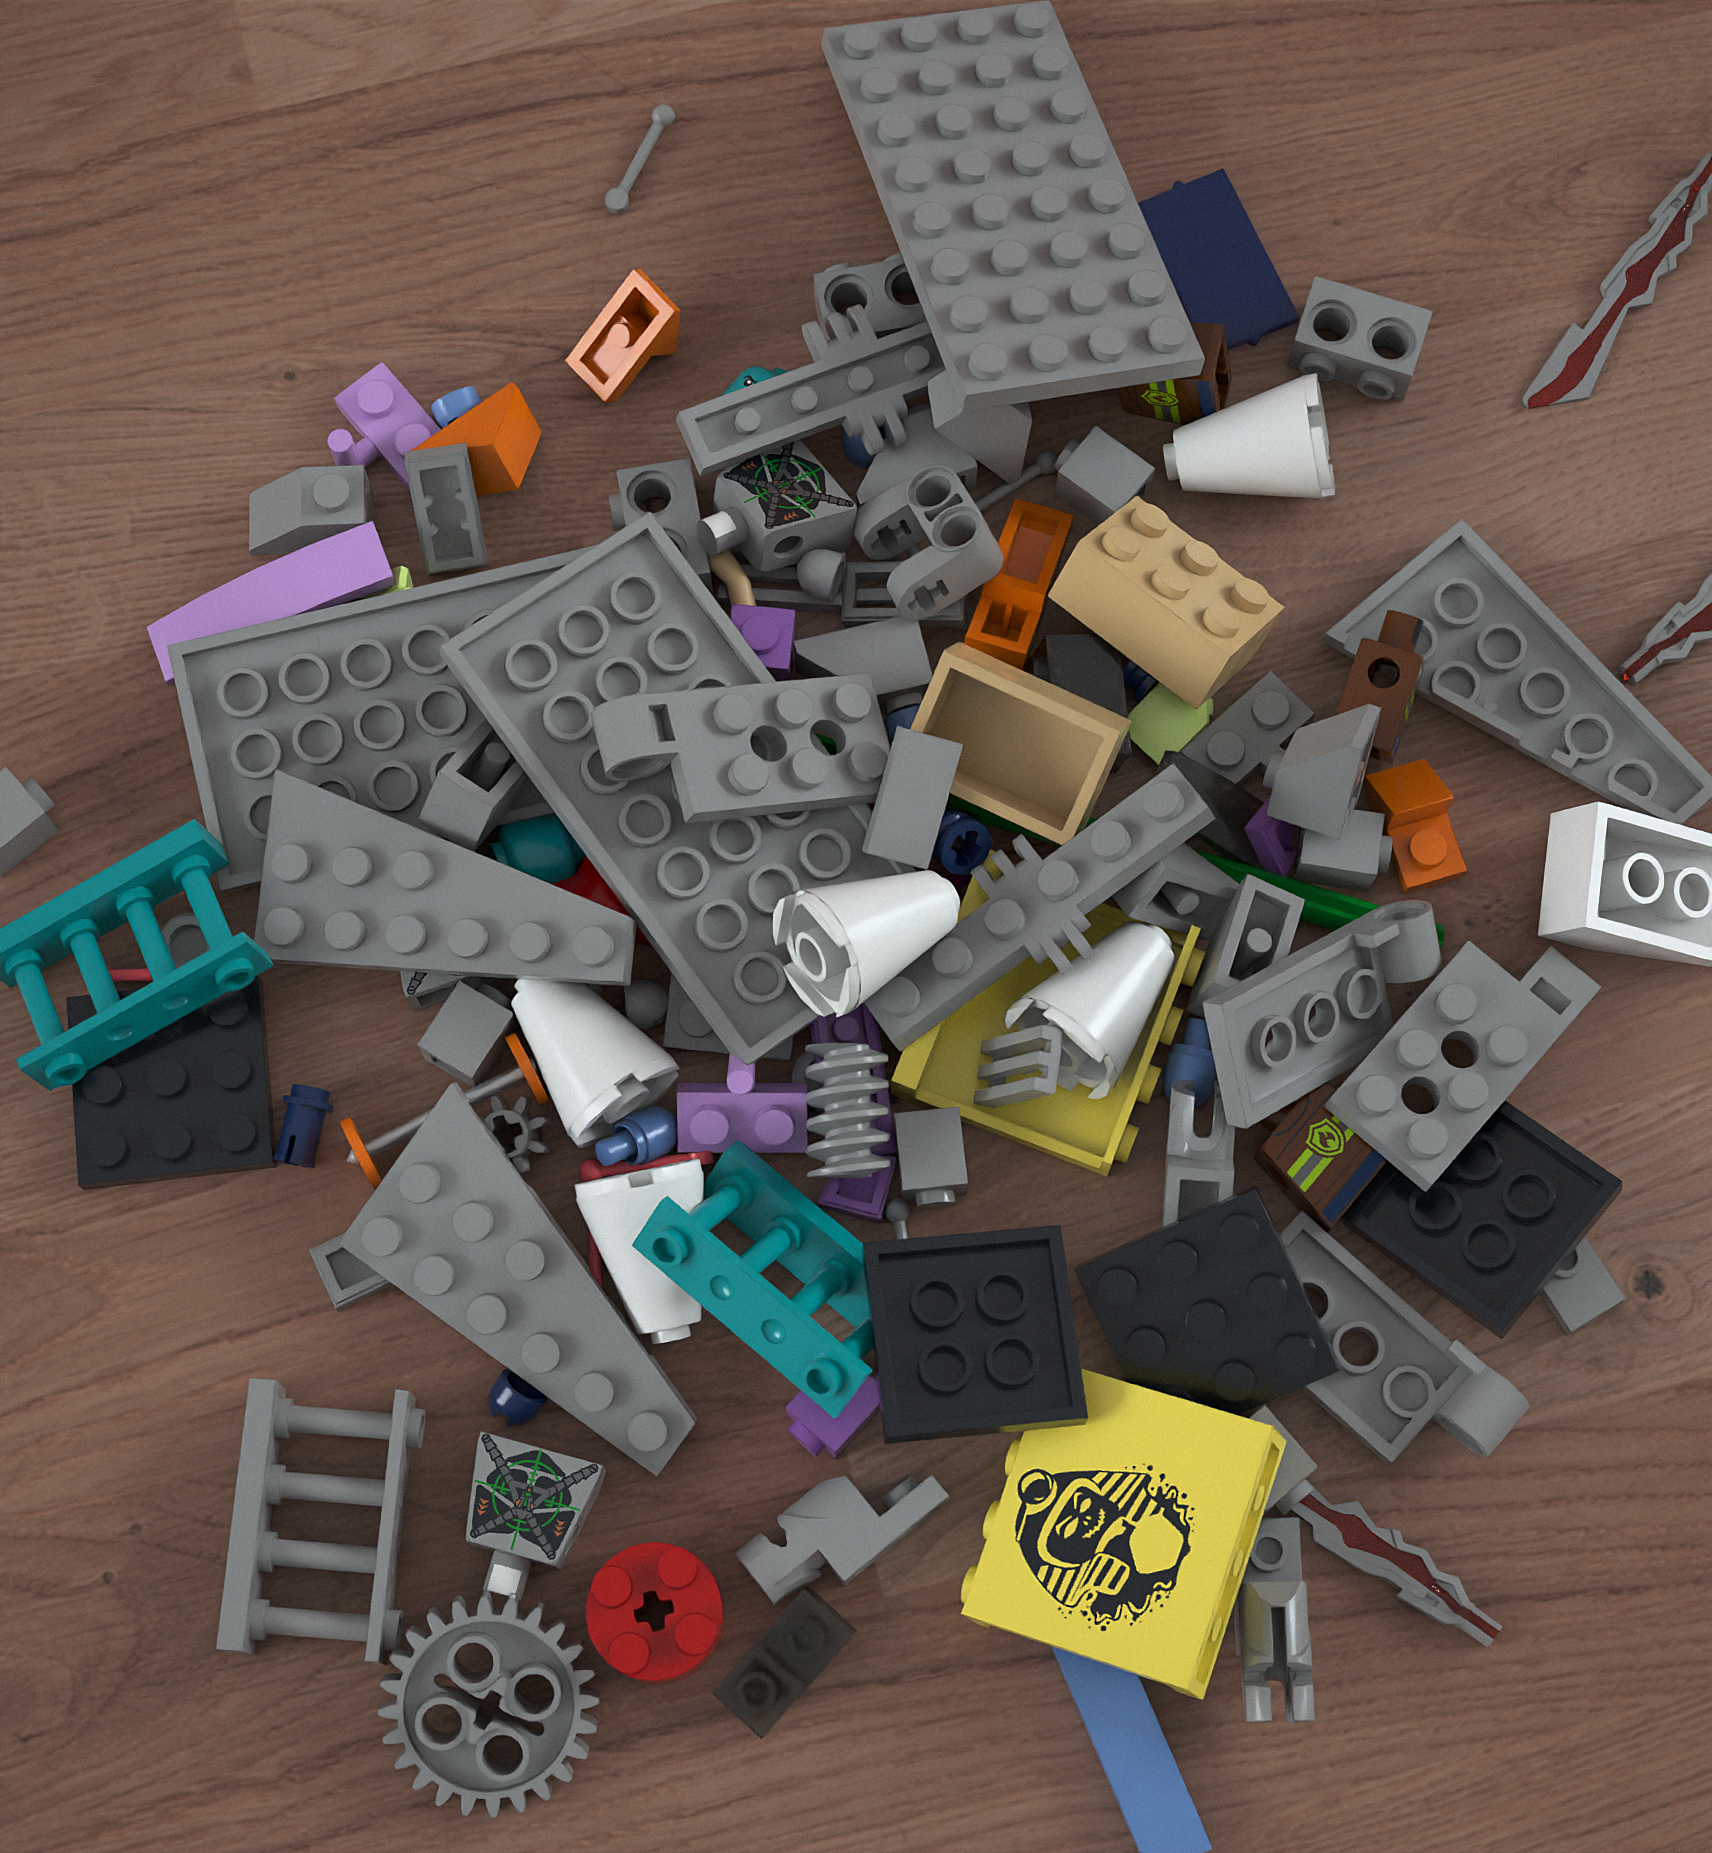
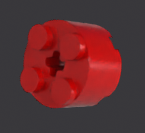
[586,1542,725,1684]

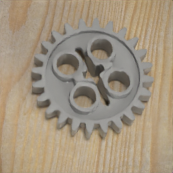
[378,1591,601,1818]

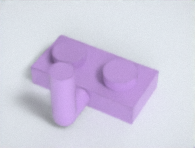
[328,362,441,493]
[677,1053,808,1153]

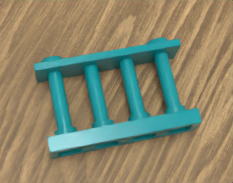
[0,819,274,1091]
[631,1140,873,1419]

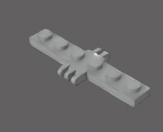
[676,304,946,476]
[864,763,1216,1052]

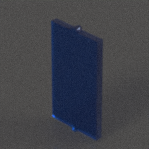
[1138,168,1299,351]

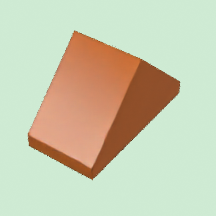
[411,382,542,496]

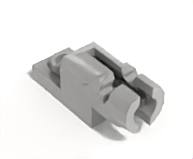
[1162,1080,1235,1227]
[734,1475,949,1605]
[1234,1517,1315,1723]

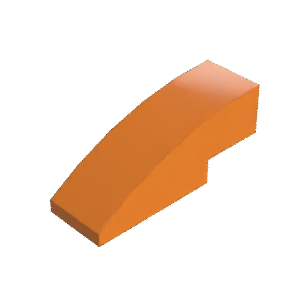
[964,498,1074,671]

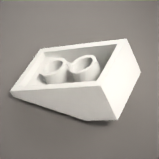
[1538,801,1712,967]

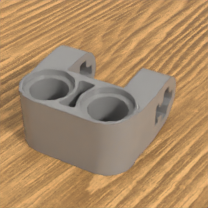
[852,465,1004,621]

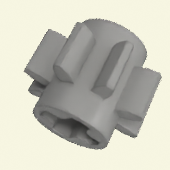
[478,1096,552,1173]

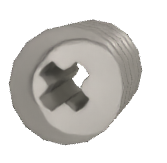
[805,1043,890,1179]

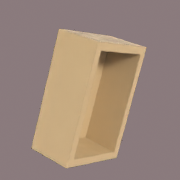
[1047,496,1285,710]
[910,642,1132,845]

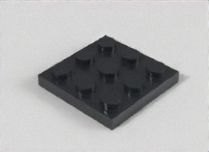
[66,975,277,1190]
[1342,1100,1622,1339]
[1074,1185,1341,1415]
[862,1225,1088,1444]

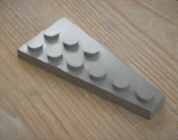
[1322,519,1712,825]
[254,769,637,986]
[338,1082,699,1477]

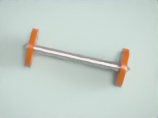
[340,1032,549,1190]

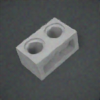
[813,253,927,342]
[1287,276,1433,401]
[608,458,713,594]

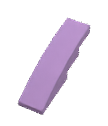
[147,521,396,686]

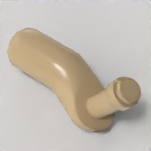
[707,550,756,607]

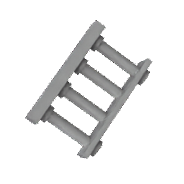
[216,1378,425,1666]

